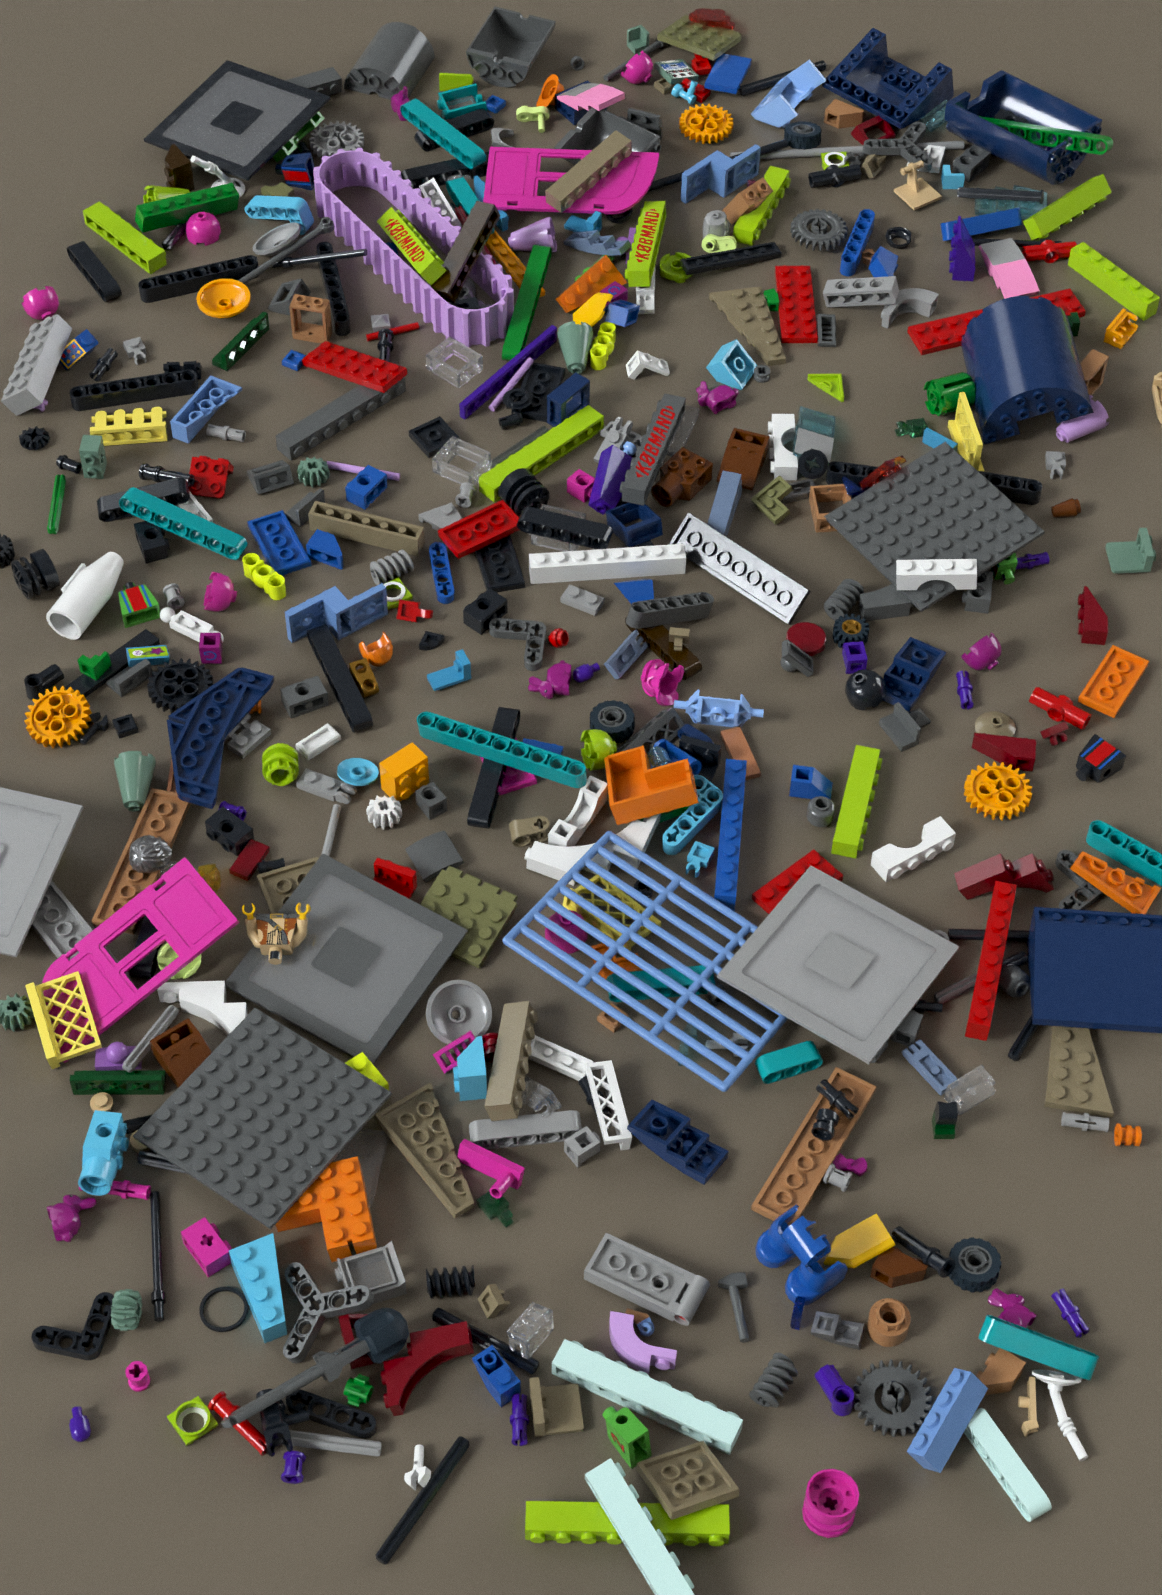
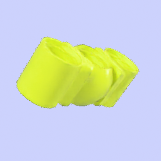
[590,322,616,370]
[242,553,286,600]

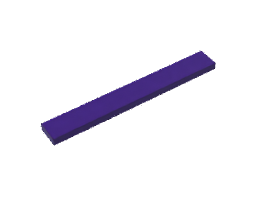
[459,325,557,420]

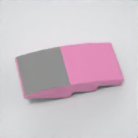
[557,83,625,111]
[979,238,1040,299]

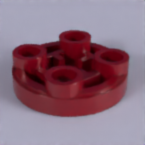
[786,622,826,656]

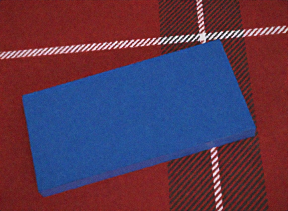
[704,54,752,94]
[247,510,312,575]

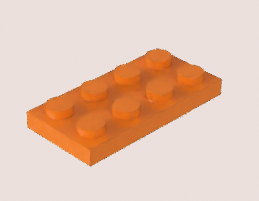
[1078,645,1149,718]

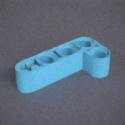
[244,195,314,235]
[662,775,723,855]

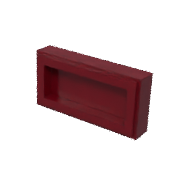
[229,839,270,881]

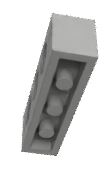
[823,276,899,308]

